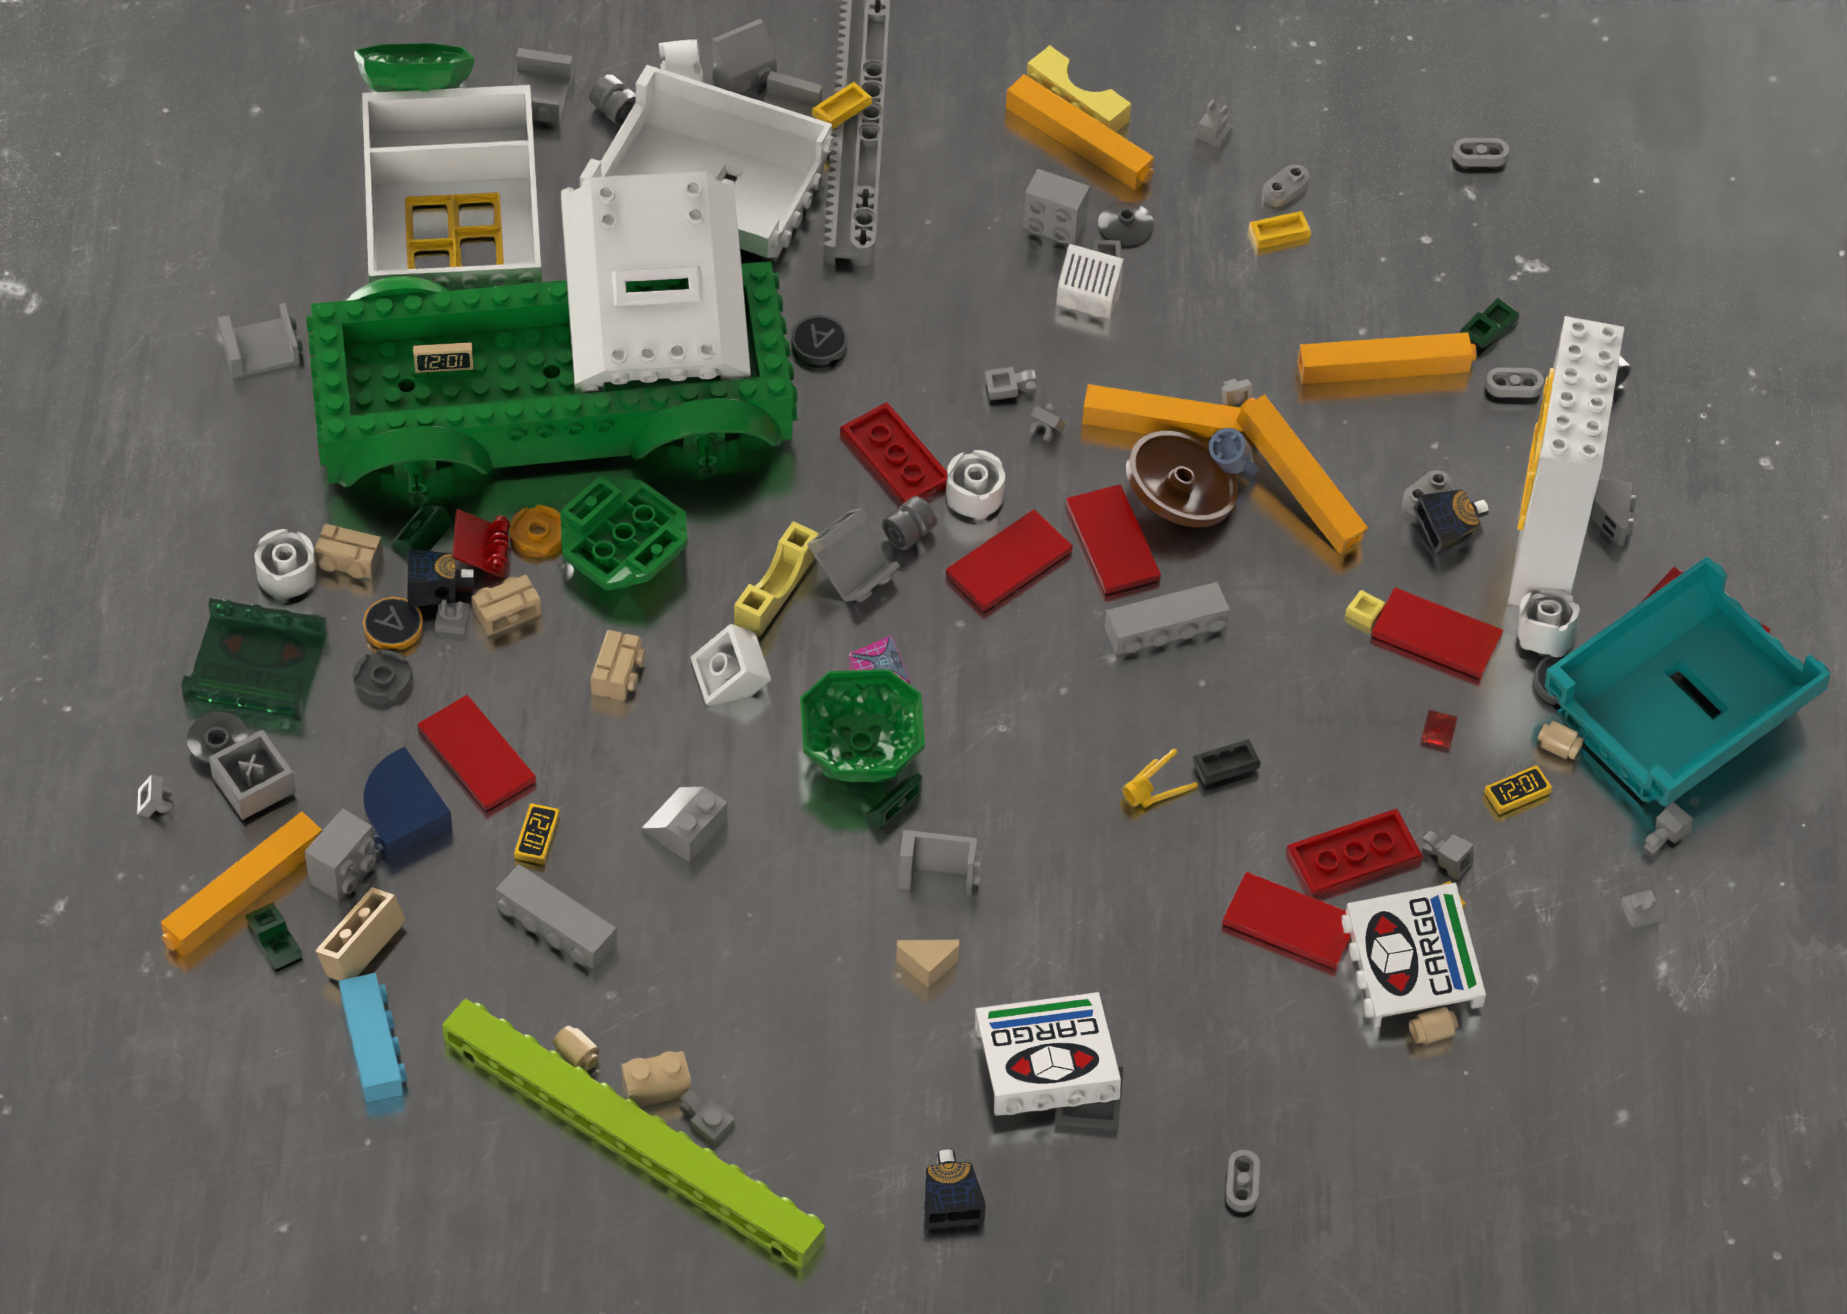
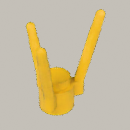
[1122,749,1198,809]

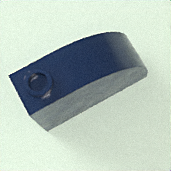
[363,747,452,861]

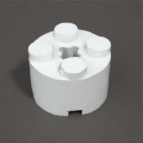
[659,39,704,83]
[946,450,1005,520]
[254,529,316,601]
[1518,588,1580,657]

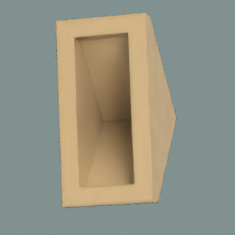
[896,940,959,988]

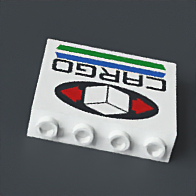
[1342,883,1486,1028]
[975,992,1121,1116]

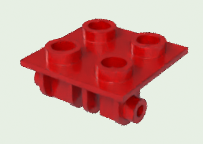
[452,509,510,578]

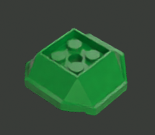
[560,475,688,591]

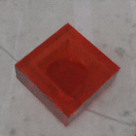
[1421,710,1458,747]

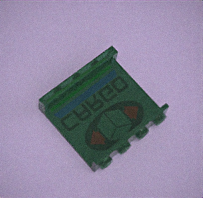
[181,598,328,722]

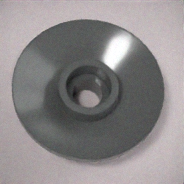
[1098,202,1154,247]
[186,712,248,764]

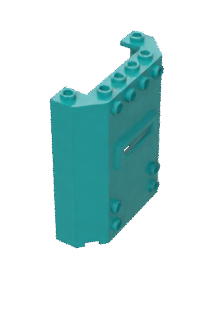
[1544,556,1831,806]

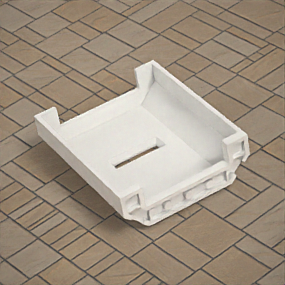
[580,65,835,258]
[561,171,750,394]

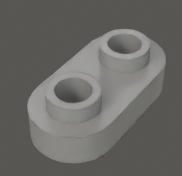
[1453,138,1509,166]
[1262,165,1309,208]
[1485,368,1544,398]
[1402,470,1452,516]
[1226,1150,1260,1212]

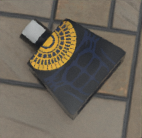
[1413,489,1489,556]
[407,549,473,607]
[923,1150,986,1227]

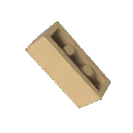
[315,887,407,981]

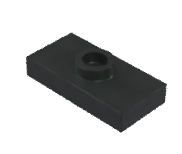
[1193,739,1261,785]

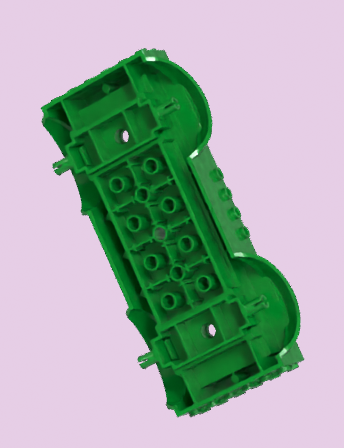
[306,261,798,494]

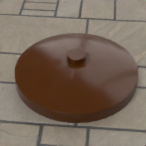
[1126,431,1238,527]

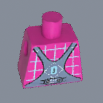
[848,636,910,684]

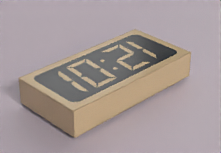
[413,343,473,373]

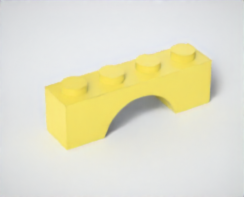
[1027,45,1131,132]
[734,521,819,637]

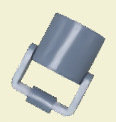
[1209,428,1259,477]

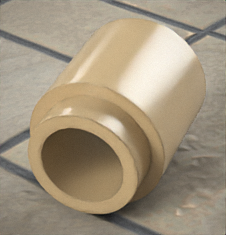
[1537,721,1585,760]
[1409,1006,1458,1045]
[553,1026,599,1071]

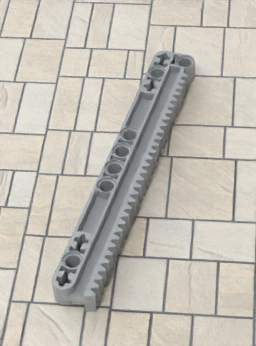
[823,0,891,266]

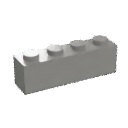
[1104,582,1230,655]
[496,864,617,969]

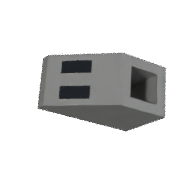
[1591,478,1636,546]

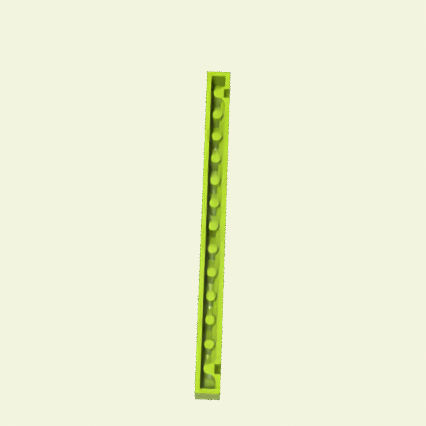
[442,998,826,1269]

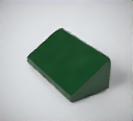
[390,504,453,556]
[865,773,922,829]

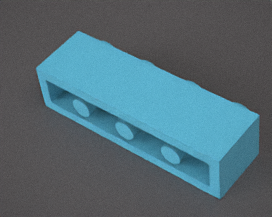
[339,973,407,1103]

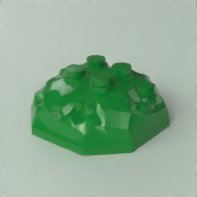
[355,43,474,92]
[800,669,925,783]

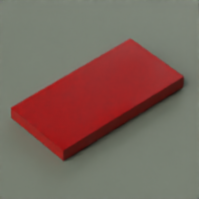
[840,402,947,505]
[1066,484,1161,595]
[945,509,1073,612]
[1371,587,1504,679]
[417,695,536,811]
[1286,808,1423,898]
[1222,871,1351,969]

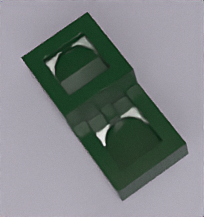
[1460,297,1519,349]
[245,902,303,969]

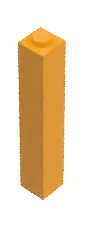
[1006,74,1154,190]
[1297,332,1476,384]
[1082,384,1254,450]
[1236,394,1368,554]
[161,811,322,957]

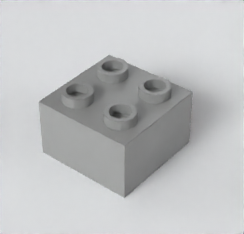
[1022,169,1090,245]
[209,729,296,820]
[305,808,377,902]

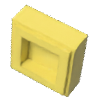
[1345,590,1386,629]

